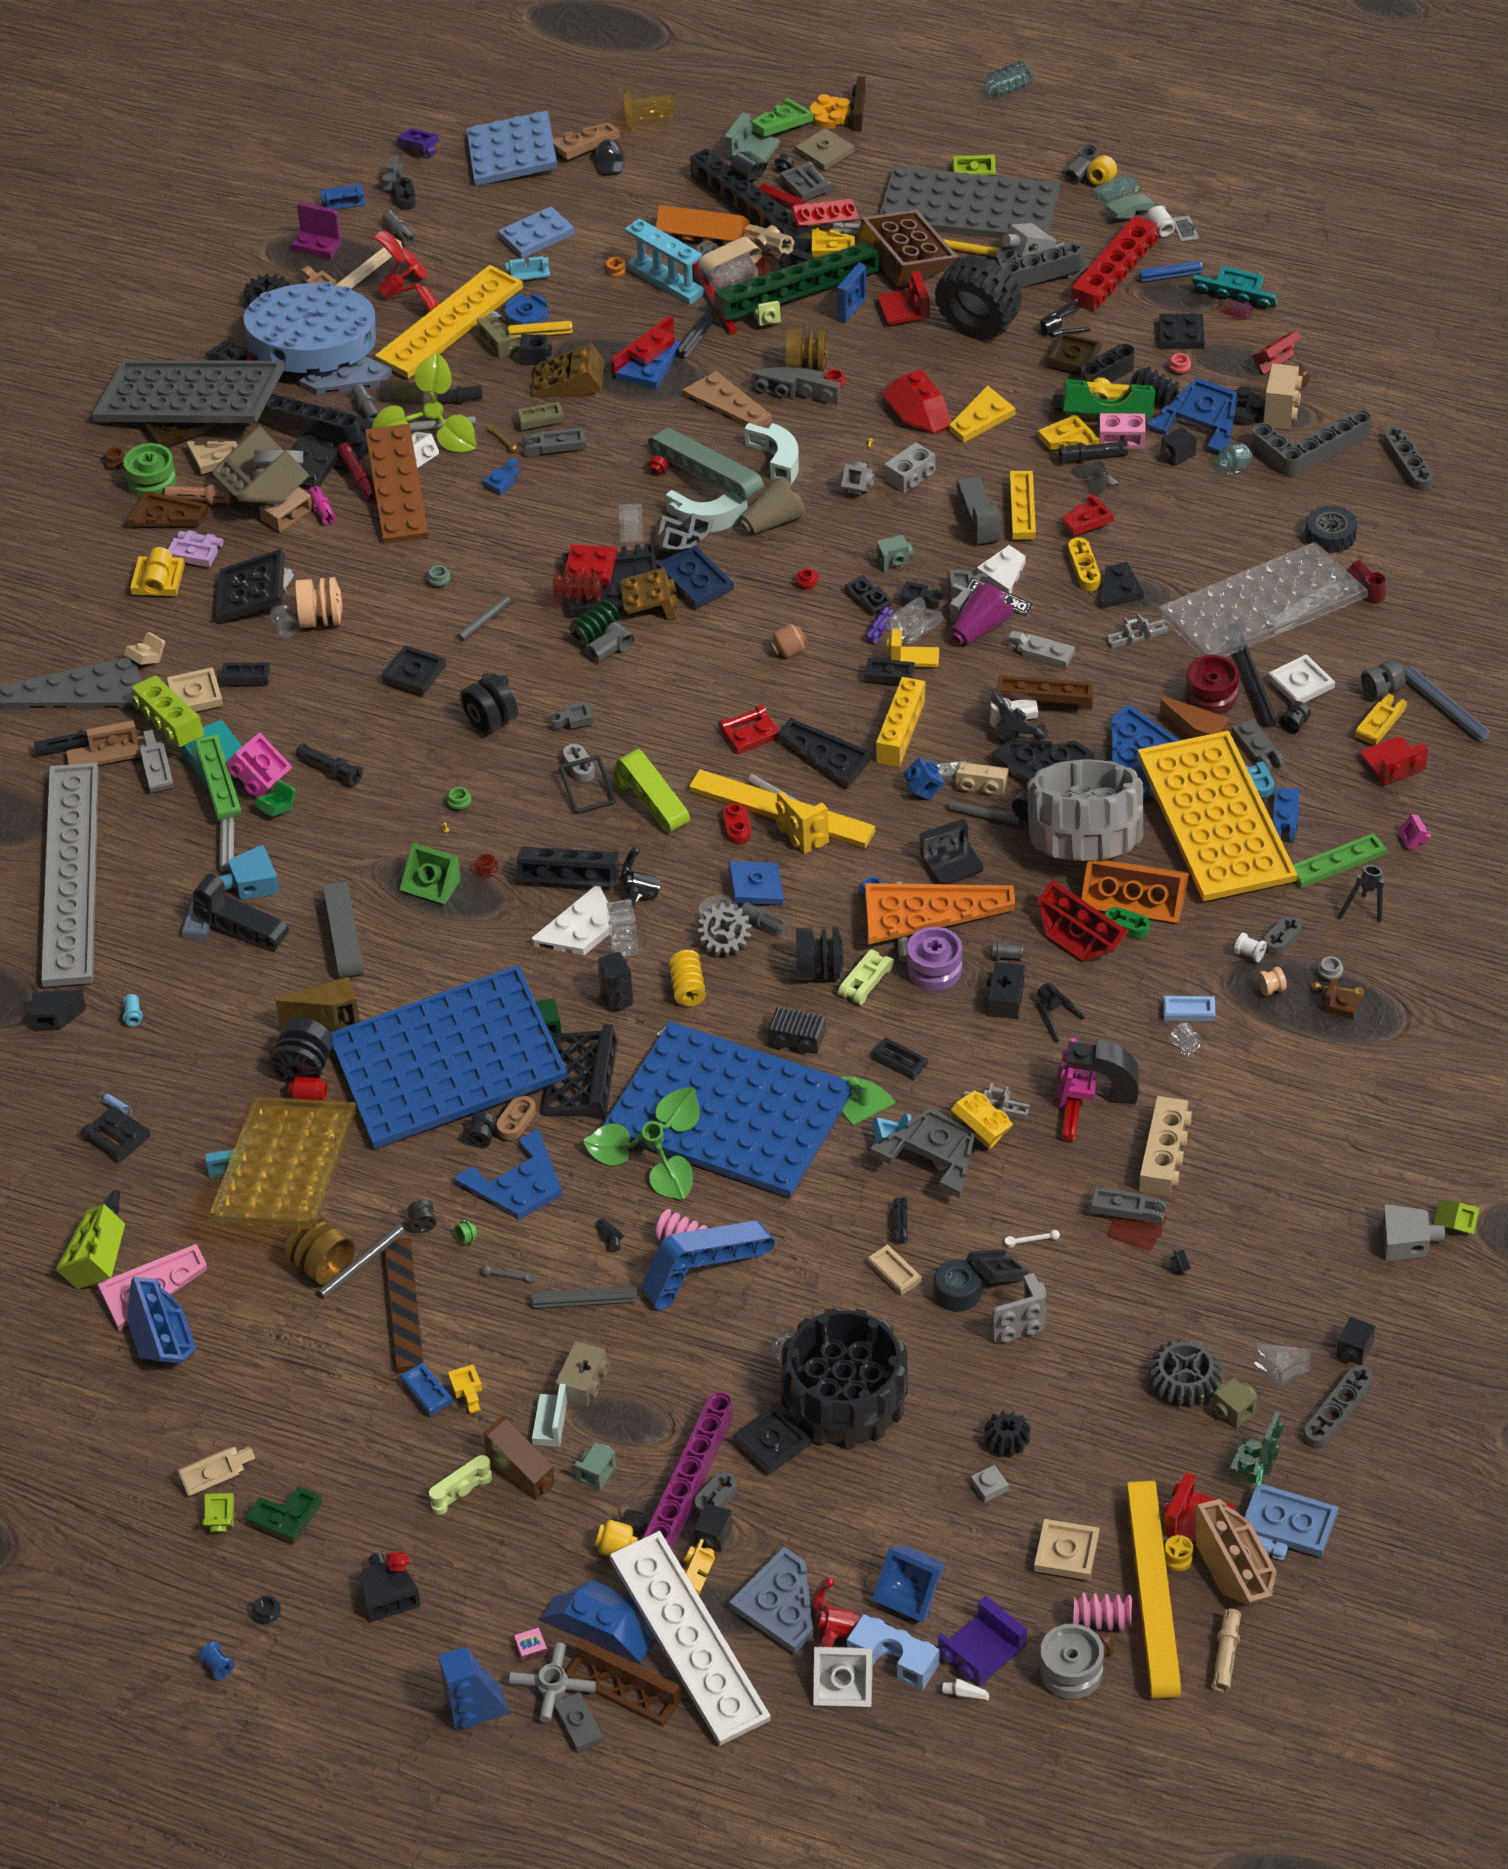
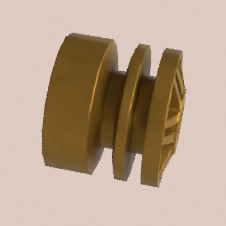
[785,328,828,375]
[285,1214,356,1285]

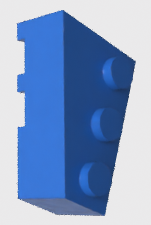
[438,1647,510,1730]

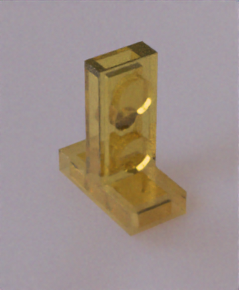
[622,89,675,132]

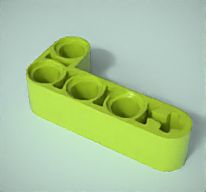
[613,749,690,833]

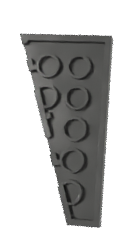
[0,657,142,709]

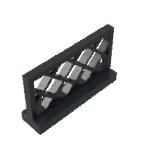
[542,1024,618,1119]

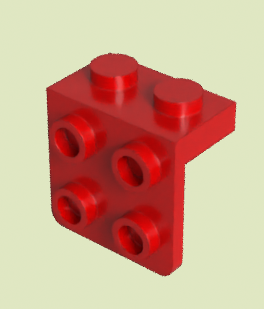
[1361,736,1428,785]
[1162,1472,1235,1545]

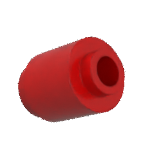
[289,1076,328,1104]

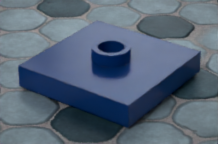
[837,263,866,324]
[728,861,784,905]

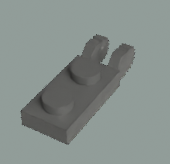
[522,427,586,457]
[1232,719,1285,771]
[1090,1186,1166,1225]

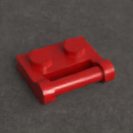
[718,704,779,754]

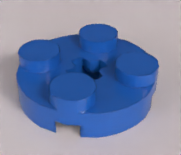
[505,294,549,325]

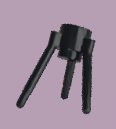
[1040,299,1091,337]
[1338,865,1385,922]
[1037,983,1085,1042]

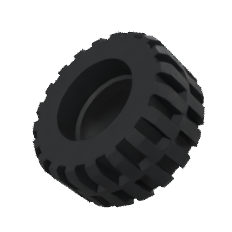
[934,255,1022,339]

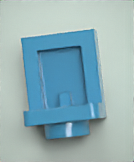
[871,1114,912,1149]
[205,1149,246,1185]

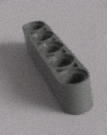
[323,880,364,978]

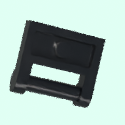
[80,1106,151,1162]

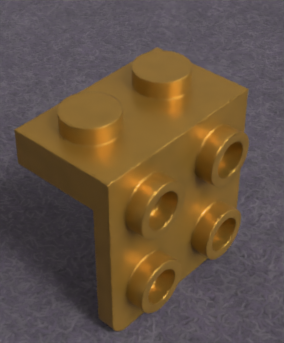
[620,567,679,620]

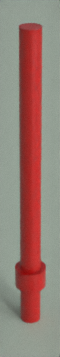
[692,260,737,335]

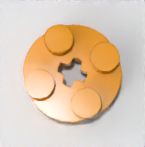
[810,94,851,129]

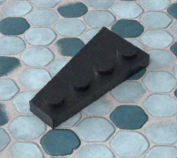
[778,718,873,789]

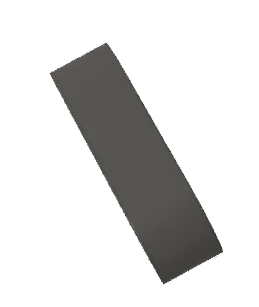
[1264,916,1302,956]
[695,1472,738,1516]

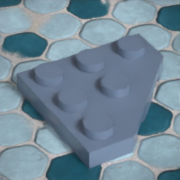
[299,356,392,395]
[729,1547,813,1654]

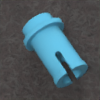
[123,994,143,1027]

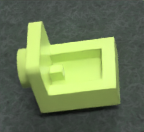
[753,301,781,326]

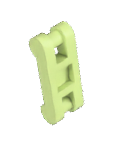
[838,949,894,1005]
[429,1455,492,1515]

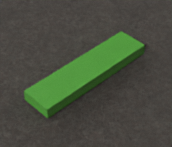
[194,734,241,820]
[1293,833,1387,888]

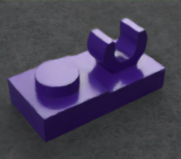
[396,128,440,157]

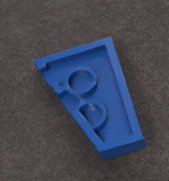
[616,340,681,389]

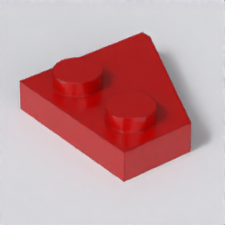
[1062,494,1114,536]

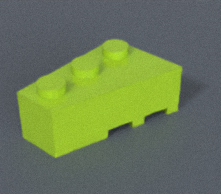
[56,1204,125,1289]

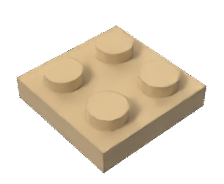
[167,667,223,712]
[1034,1519,1100,1580]

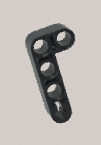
[193,873,289,951]

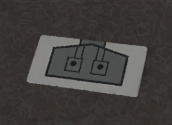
[1172,215,1199,241]

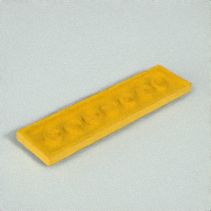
[375,265,523,379]

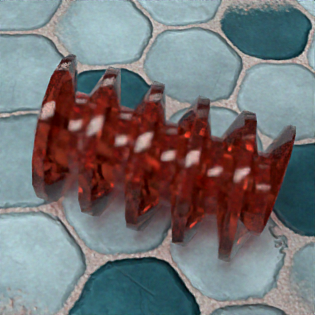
[553,570,603,601]

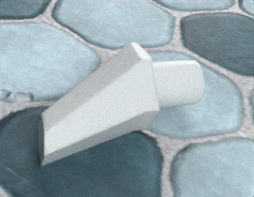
[942,1679,989,1701]

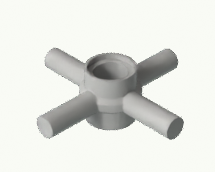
[509,1643,596,1722]

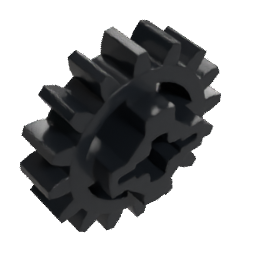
[243,273,289,304]

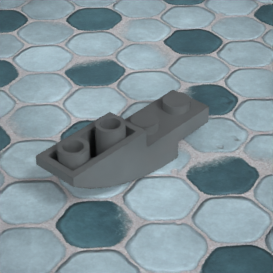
[752,367,841,405]

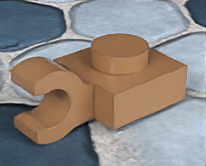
[301,266,336,285]

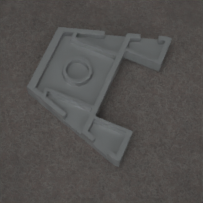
[870,1108,976,1198]

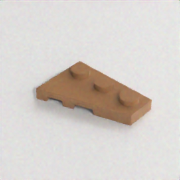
[552,122,620,160]

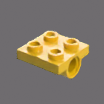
[130,547,185,596]
[950,1091,1014,1149]

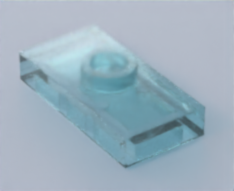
[1093,173,1140,205]

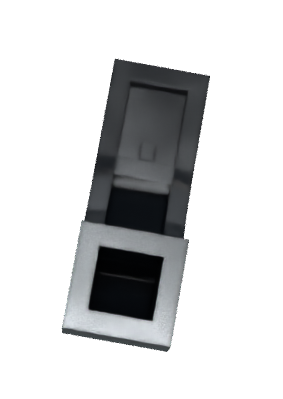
[1066,1038,1139,1104]

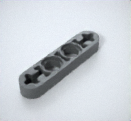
[1384,426,1433,490]
[1304,1366,1373,1449]

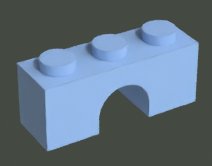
[847,1614,939,1691]

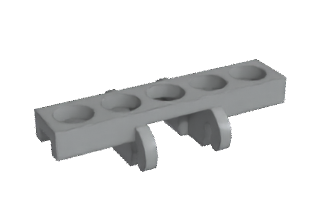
[1107,614,1168,649]
[963,1083,1030,1120]

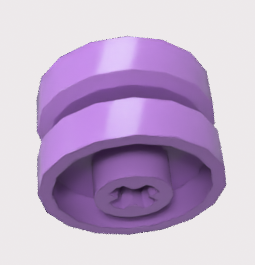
[907,927,962,991]

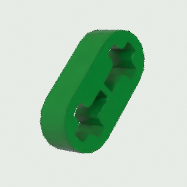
[1105,907,1150,940]

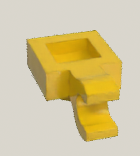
[448,1364,482,1414]

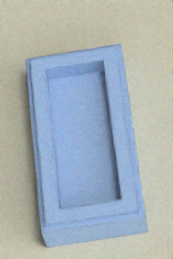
[1163,996,1215,1021]

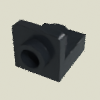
[779,248,813,269]

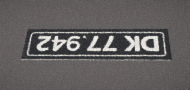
[966,577,1033,616]

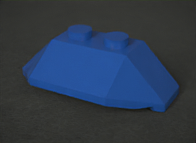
[126,1277,196,1363]
[540,1580,654,1664]

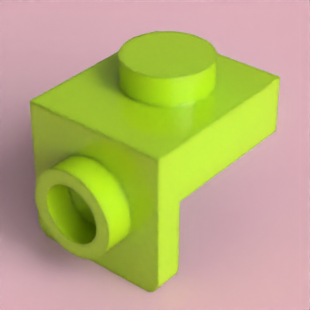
[203,1493,234,1533]

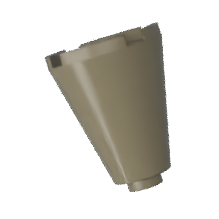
[741,476,806,534]

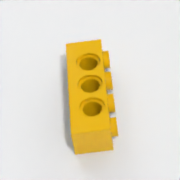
[876,677,925,767]

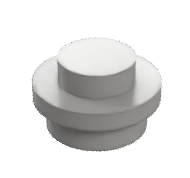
[1318,956,1343,980]

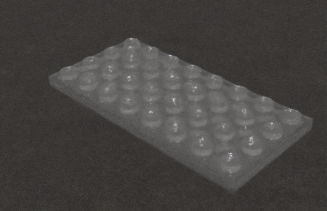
[1159,542,1368,657]

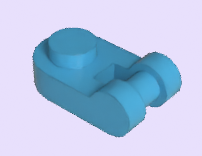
[1245,761,1274,798]

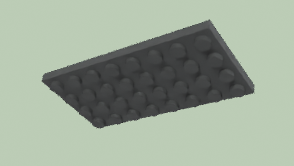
[880,166,1060,239]
[92,360,285,424]

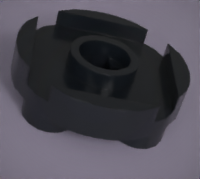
[1233,386,1264,426]

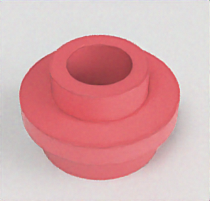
[1169,353,1191,373]

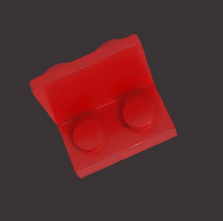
[878,271,930,325]

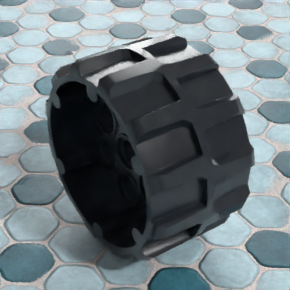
[780,1308,908,1448]

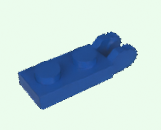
[1273,787,1300,842]

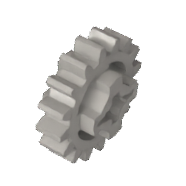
[698,903,752,957]

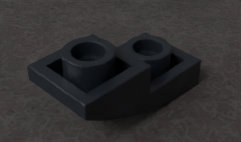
[844,575,893,614]

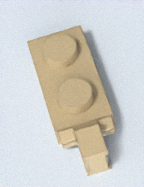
[177,1447,255,1496]

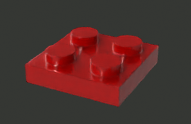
[564,544,617,586]

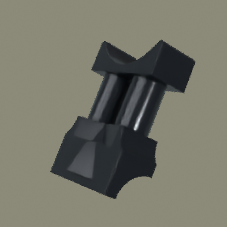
[205,338,250,361]

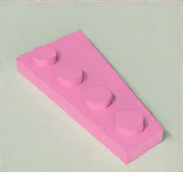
[98,1244,207,1331]

